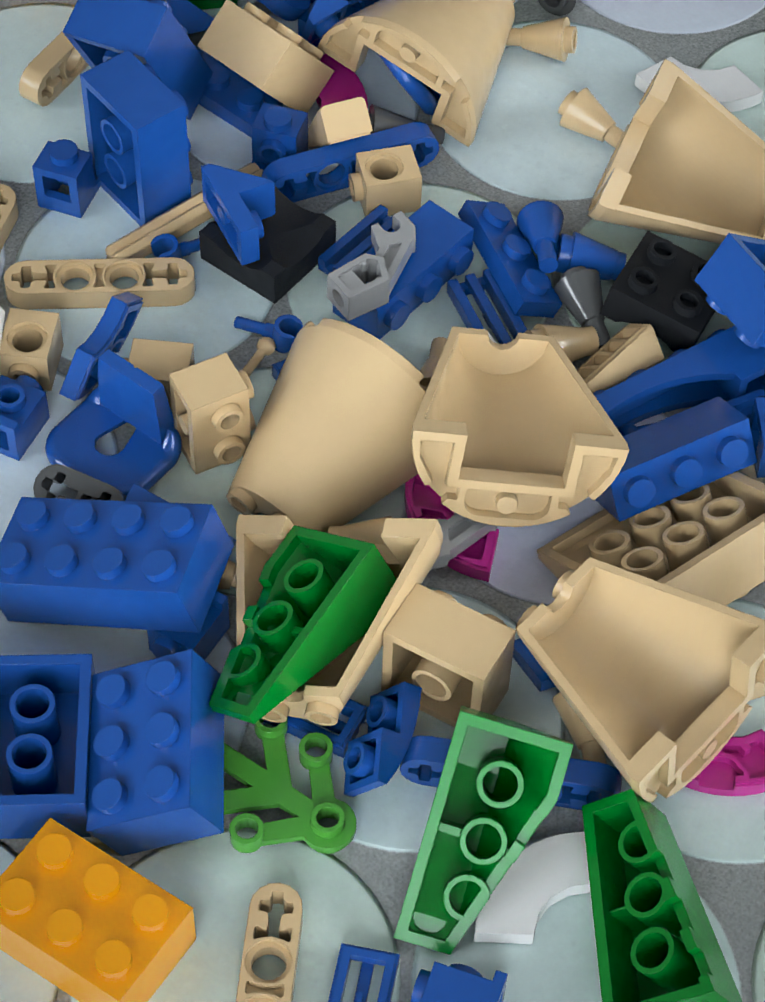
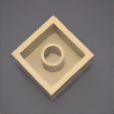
[197,0,334,112]
[381,583,516,727]

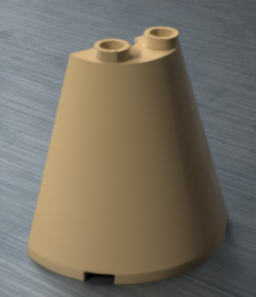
[317,0,515,147]
[587,59,765,244]
[226,318,426,533]
[411,326,629,527]
[236,514,443,726]
[516,557,765,802]

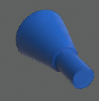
[516,201,564,273]

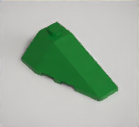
[393,705,574,955]

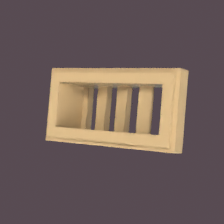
[308,97,373,148]
[577,324,665,393]

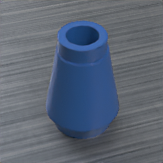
[555,231,627,281]

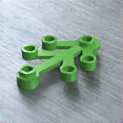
[224,717,357,854]

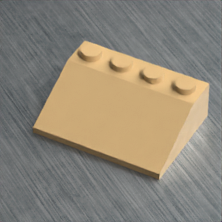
[537,471,765,606]

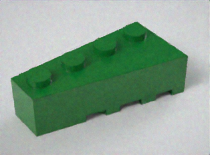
[582,789,742,1002]

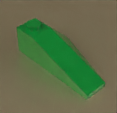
[209,525,397,724]

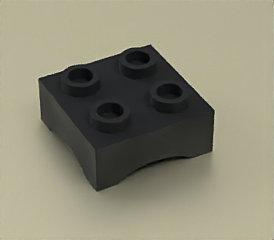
[199,186,336,304]
[600,231,716,352]

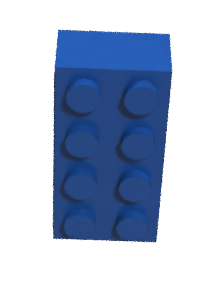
[0,497,234,633]

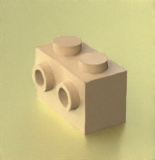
[169,353,256,474]

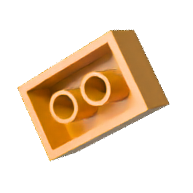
[0,818,196,1002]

